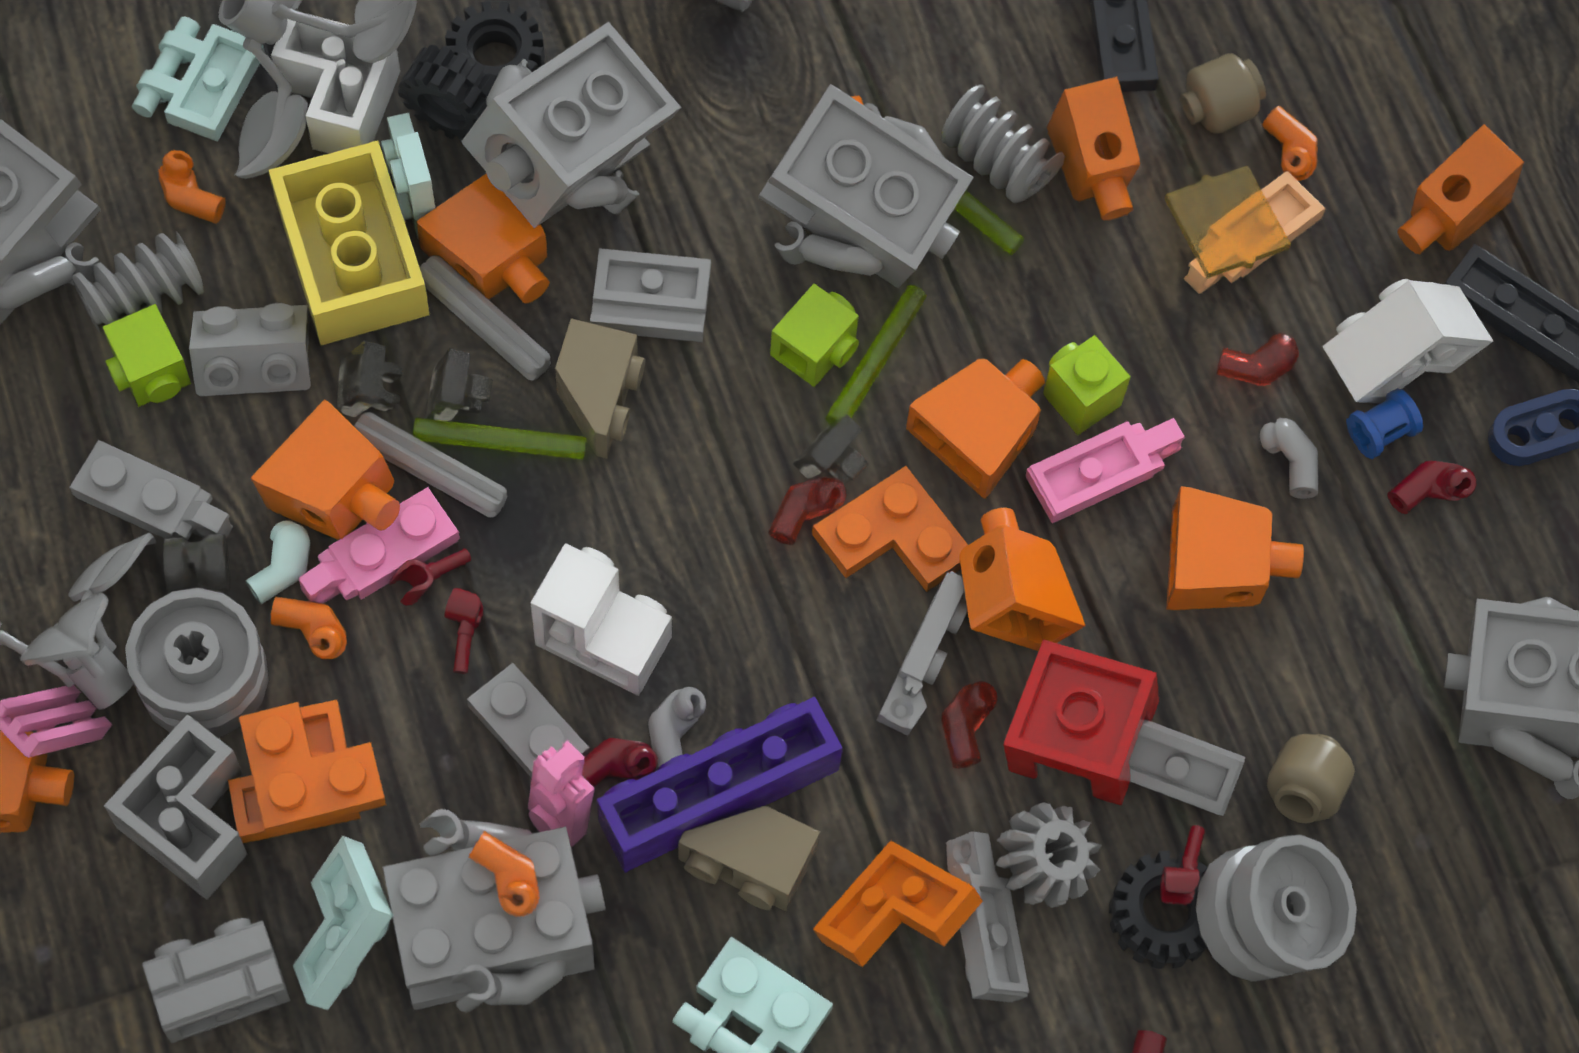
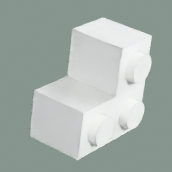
[271,14,400,153]
[1322,279,1493,404]
[531,543,672,696]

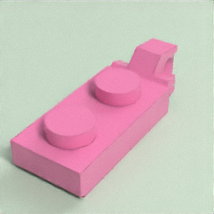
[1025,418,1185,524]
[298,487,460,604]
[528,740,595,847]

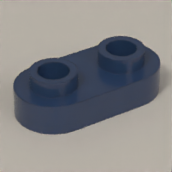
[1488,389,1579,466]

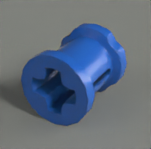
[1346,388,1423,459]

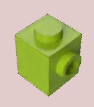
[770,283,859,387]
[103,304,191,407]
[1043,335,1131,435]

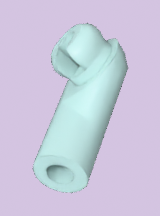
[245,520,311,604]

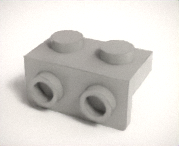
[189,303,311,396]

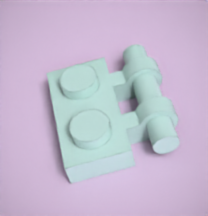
[132,17,264,142]
[672,937,833,1053]

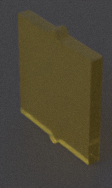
[1164,165,1291,278]

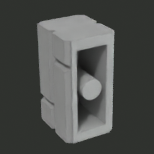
[143,918,290,1043]

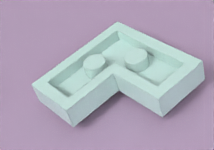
[381,113,435,239]
[293,836,393,1010]

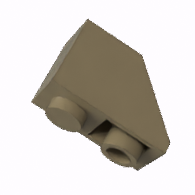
[555,318,645,459]
[678,806,820,911]

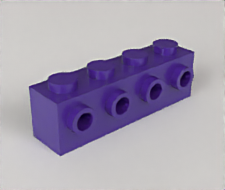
[597,696,843,873]

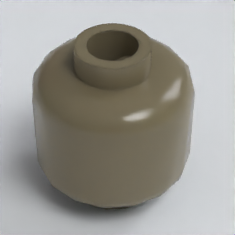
[1180,53,1266,134]
[1267,734,1355,823]

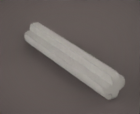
[420,255,551,381]
[354,412,508,517]

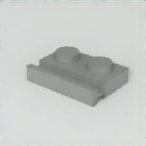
[590,248,711,342]

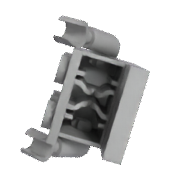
[461,22,681,229]
[758,84,974,288]
[0,119,101,325]
[1444,597,1579,799]
[383,809,605,1012]

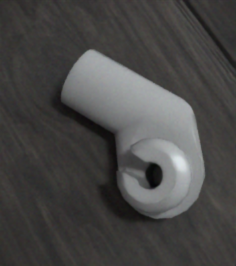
[1260,418,1318,499]
[648,687,706,771]

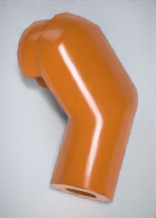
[1262,106,1317,181]
[158,150,226,224]
[271,597,347,659]
[468,831,539,917]

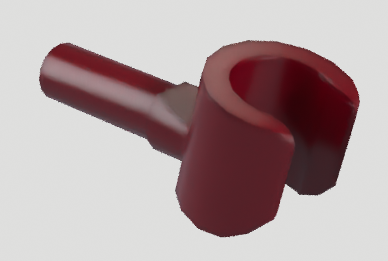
[389,548,471,606]
[444,587,484,674]
[1160,825,1205,904]

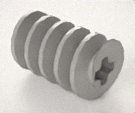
[942,84,1065,203]
[72,231,204,333]

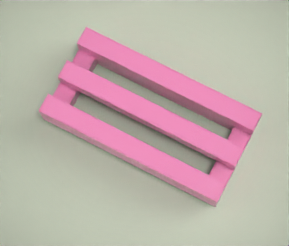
[0,685,112,758]

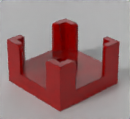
[1003,639,1159,806]

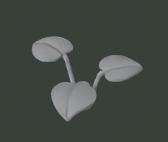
[219,0,417,179]
[0,533,156,710]

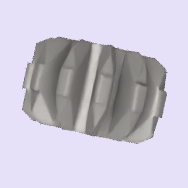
[995,803,1102,908]

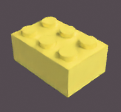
[269,140,430,346]

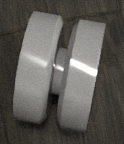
[125,588,269,737]
[1196,835,1357,982]

